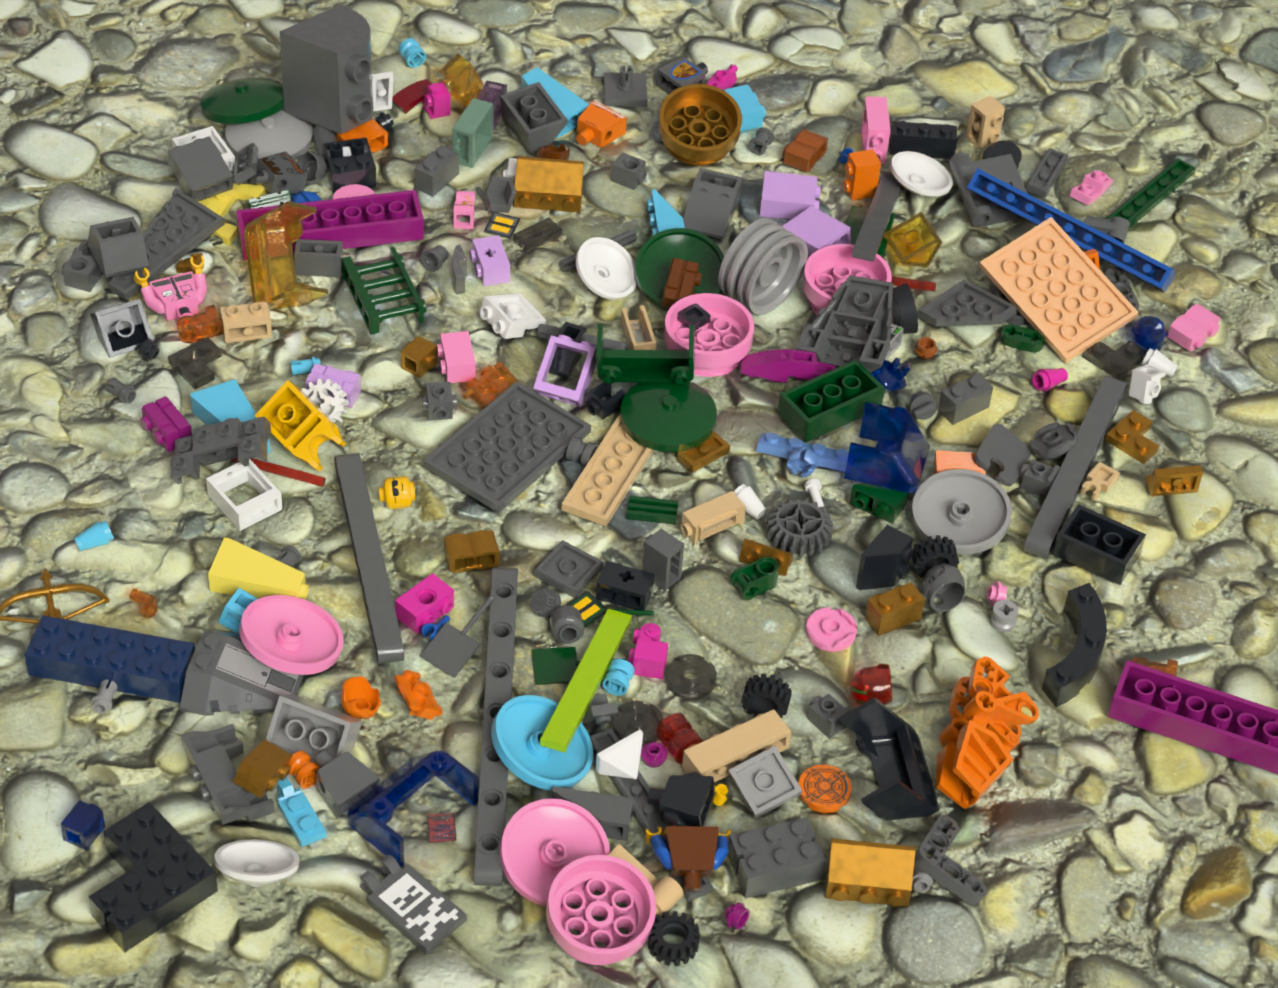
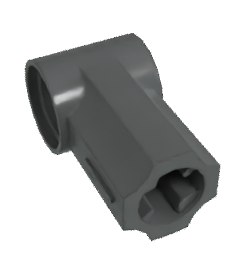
[1084,215,1130,243]

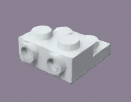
[479,293,546,339]

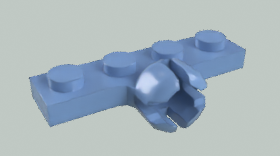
[756,433,856,477]

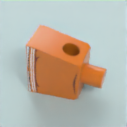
[576,100,627,147]

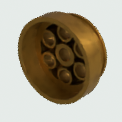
[658,84,742,166]

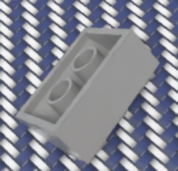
[266,694,363,766]

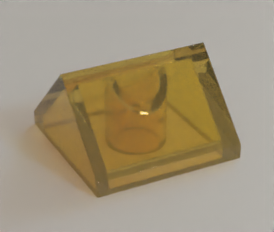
[884,212,942,267]

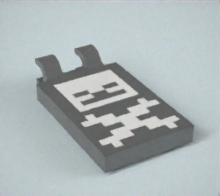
[360,854,467,954]

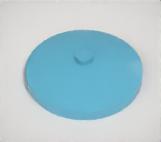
[491,695,593,790]

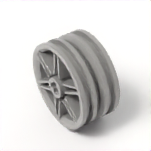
[718,218,808,315]

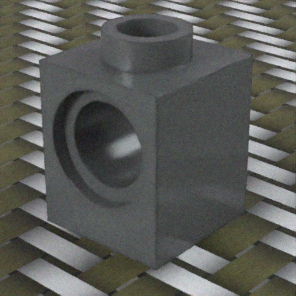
[611,152,647,190]

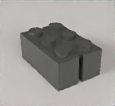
[727,817,826,898]

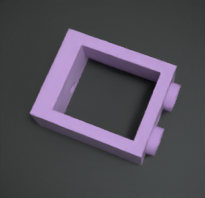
[533,335,597,407]

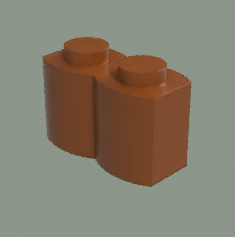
[783,129,828,172]

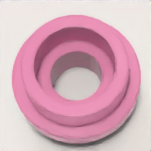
[986,581,1007,606]

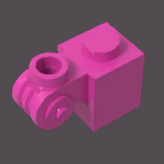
[628,623,669,679]

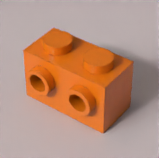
[843,149,881,201]

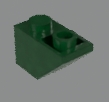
[849,479,909,524]

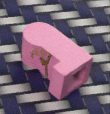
[453,190,475,229]

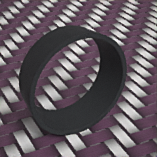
[892,283,918,334]

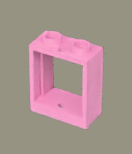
[861,96,890,164]

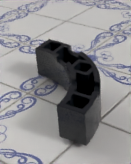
[1042,583,1107,707]

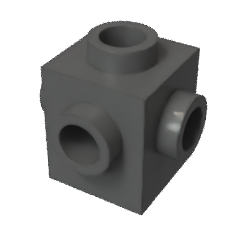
[422,382,457,420]

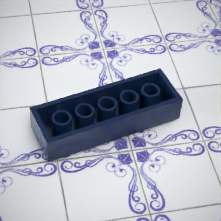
[24,615,195,703]

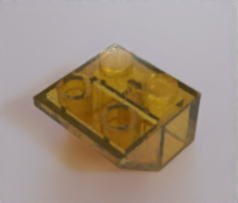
[440,53,486,108]

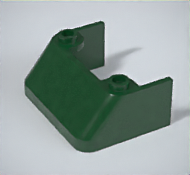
[596,324,695,385]

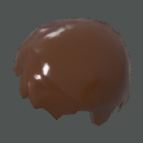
[536,144,570,160]

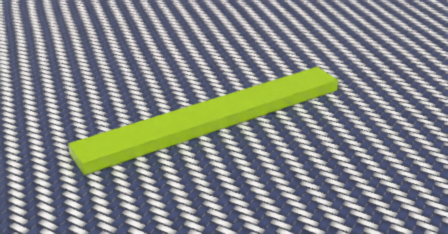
[540,609,632,753]

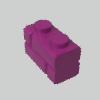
[140,396,192,452]

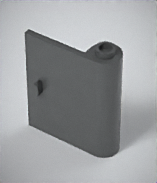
[949,152,1027,227]

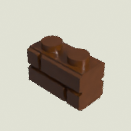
[661,258,702,309]

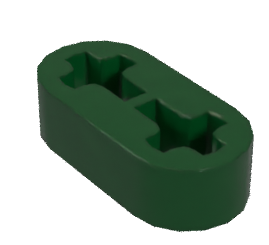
[1000,324,1045,353]

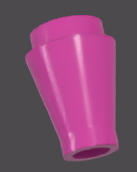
[1032,368,1068,392]

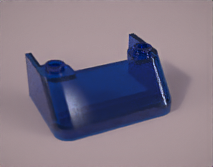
[844,402,930,493]
[348,751,478,868]

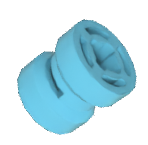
[399,38,426,68]
[602,659,635,696]

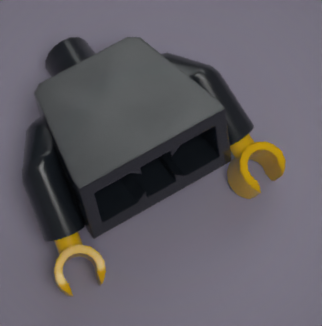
[648,772,728,827]

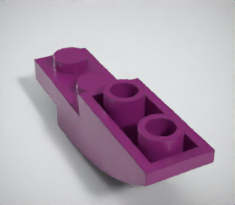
[741,349,836,383]

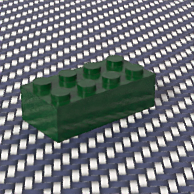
[777,359,885,443]

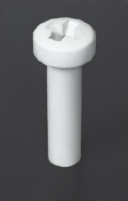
[804,479,826,511]

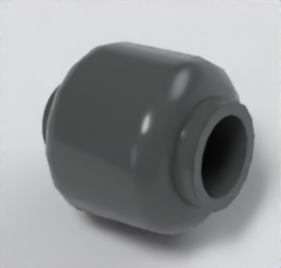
[549,605,585,644]

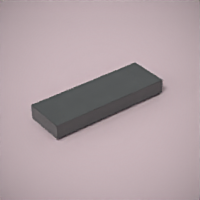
[233,143,258,185]
[1026,148,1069,198]

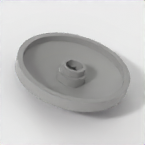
[225,107,313,164]
[912,469,1012,555]

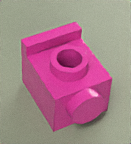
[423,82,451,120]

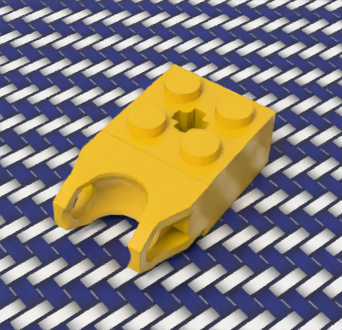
[255,380,347,472]

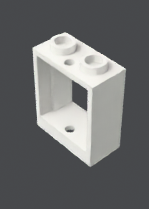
[172,126,235,172]
[206,459,282,531]

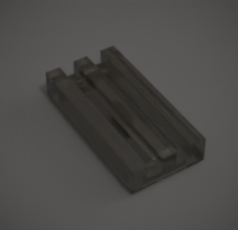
[513,217,562,253]

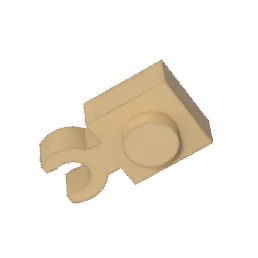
[1081,462,1120,500]

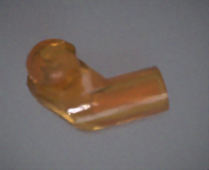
[130,588,158,618]

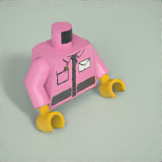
[134,255,207,323]

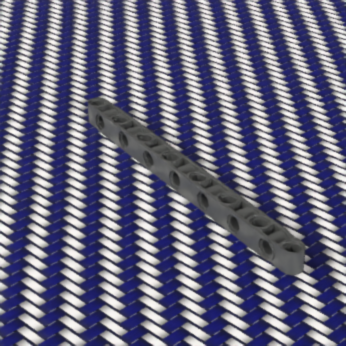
[474,568,518,886]

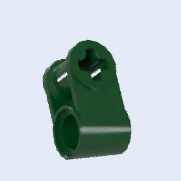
[729,557,778,600]

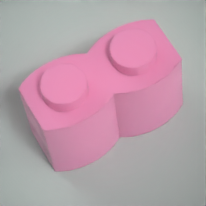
[1168,304,1220,351]

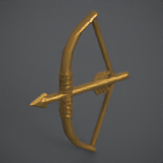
[0,568,110,624]

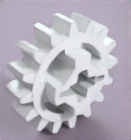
[301,379,349,423]

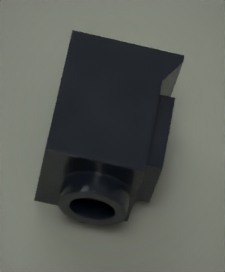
[587,382,625,419]

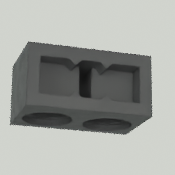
[61,240,103,292]

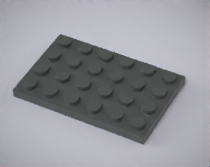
[423,381,591,513]

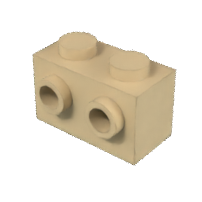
[966,96,1005,149]
[220,301,272,343]

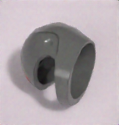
[923,564,965,612]

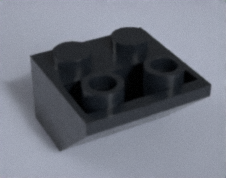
[323,137,376,193]

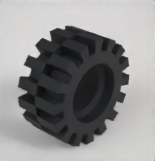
[912,535,959,578]
[741,674,792,718]
[648,911,700,966]

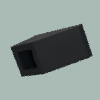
[549,321,587,378]

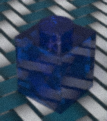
[60,800,105,851]

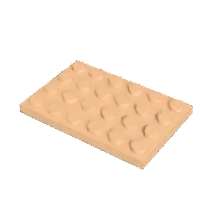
[979,217,1139,364]

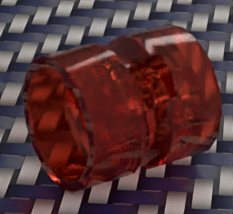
[655,713,703,764]

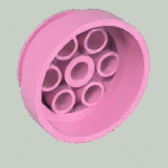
[803,244,892,316]
[664,293,754,377]
[546,855,656,965]

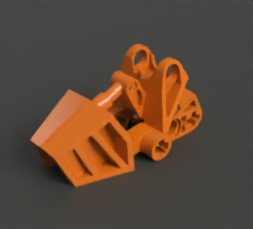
[936,656,1039,809]

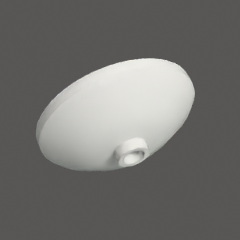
[890,151,953,197]
[576,237,637,300]
[214,840,299,887]

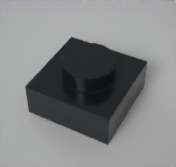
[678,303,711,330]

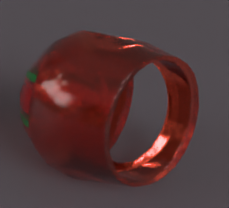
[850,663,892,705]

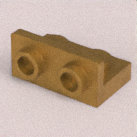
[1145,465,1203,496]

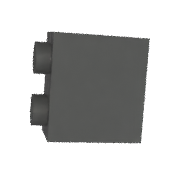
[280,5,374,134]

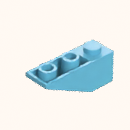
[647,189,685,236]

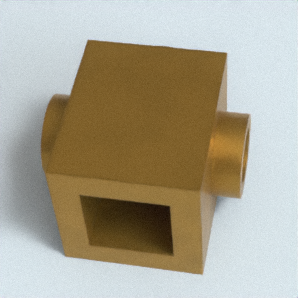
[401,336,438,378]

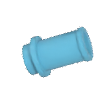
[291,356,321,376]

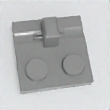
[728,746,802,818]

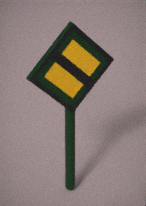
[566,590,654,627]

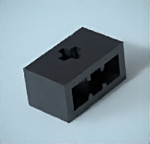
[596,561,655,610]

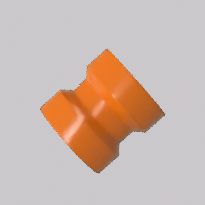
[288,750,320,789]

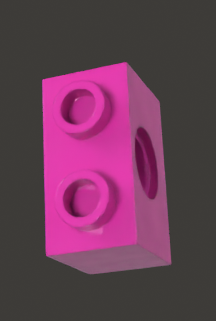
[395,573,454,634]

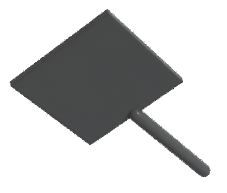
[420,595,494,678]

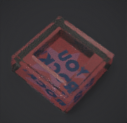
[427,813,456,843]

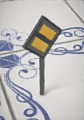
[476,187,521,239]

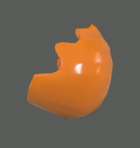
[340,676,381,719]

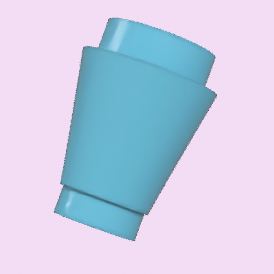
[74,521,114,551]

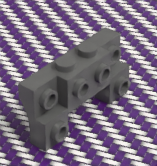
[171,416,271,484]
[181,724,275,825]

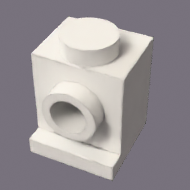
[1129,364,1166,404]

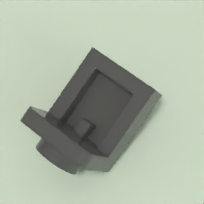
[584,694,618,725]

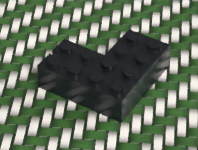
[89,802,218,953]

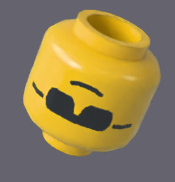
[379,476,416,510]

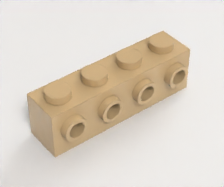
[682,709,791,782]

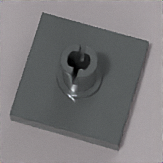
[604,66,648,107]

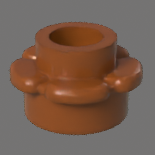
[915,337,938,358]

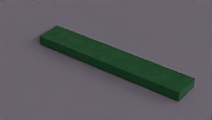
[1106,158,1196,229]

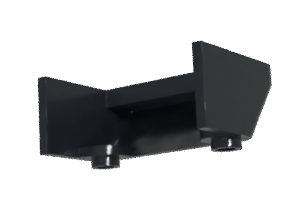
[840,697,939,821]

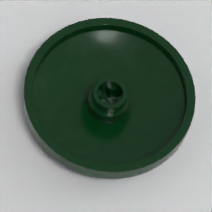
[200,77,284,124]
[635,228,724,311]
[620,381,717,452]

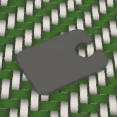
[974,423,1031,487]

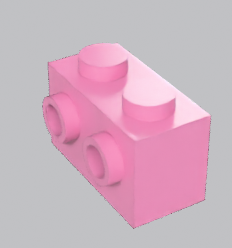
[437,331,476,383]

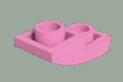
[1070,170,1113,205]

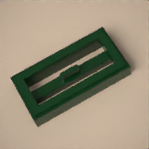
[627,496,678,525]

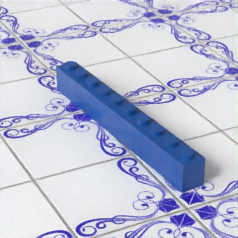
[967,168,1176,292]

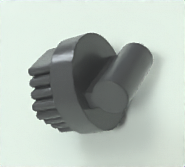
[909,390,937,420]
[529,589,561,618]

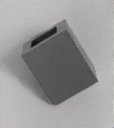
[483,176,516,213]

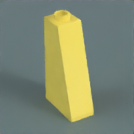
[208,537,309,600]

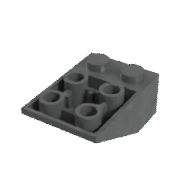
[683,168,743,239]

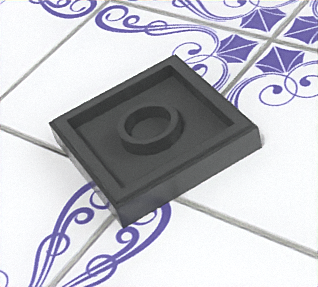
[534,540,604,598]

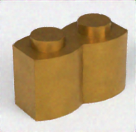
[444,530,500,573]

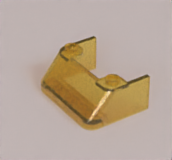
[244,201,328,310]

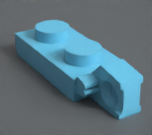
[276,777,327,847]

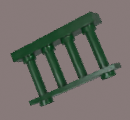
[342,246,427,335]

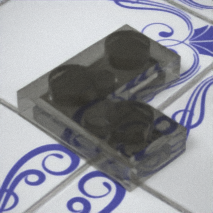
[168,337,222,390]
[1082,340,1148,380]

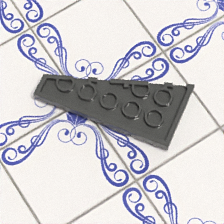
[109,188,225,300]

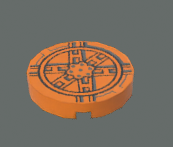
[798,764,852,813]

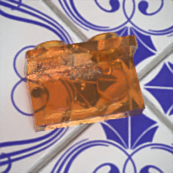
[462,361,520,409]

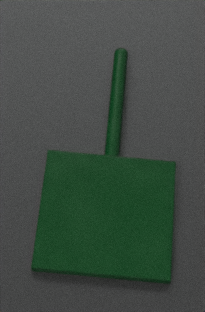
[532,647,627,685]

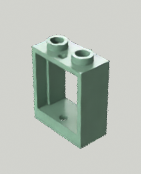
[452,98,493,168]

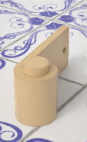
[608,844,684,918]

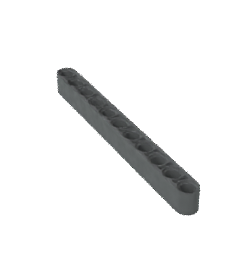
[1023,375,1128,560]
[334,453,404,665]

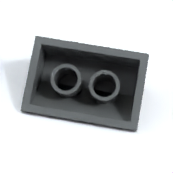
[500,82,568,153]

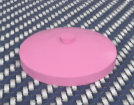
[239,595,344,675]
[499,799,610,907]

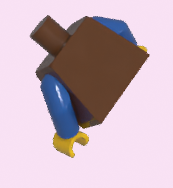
[646,826,731,892]

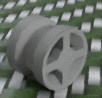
[990,600,1019,632]

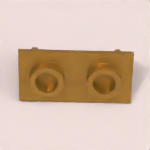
[739,538,794,576]

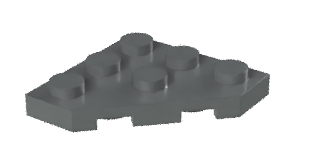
[919,280,1017,327]

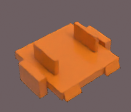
[394,670,444,720]

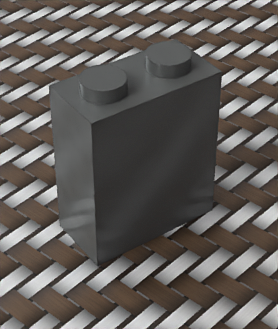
[168,136,233,202]

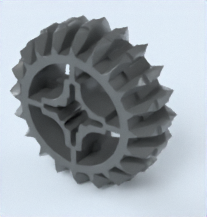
[766,497,833,558]

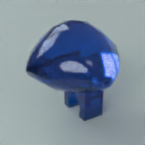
[1129,316,1168,351]
[871,357,911,393]

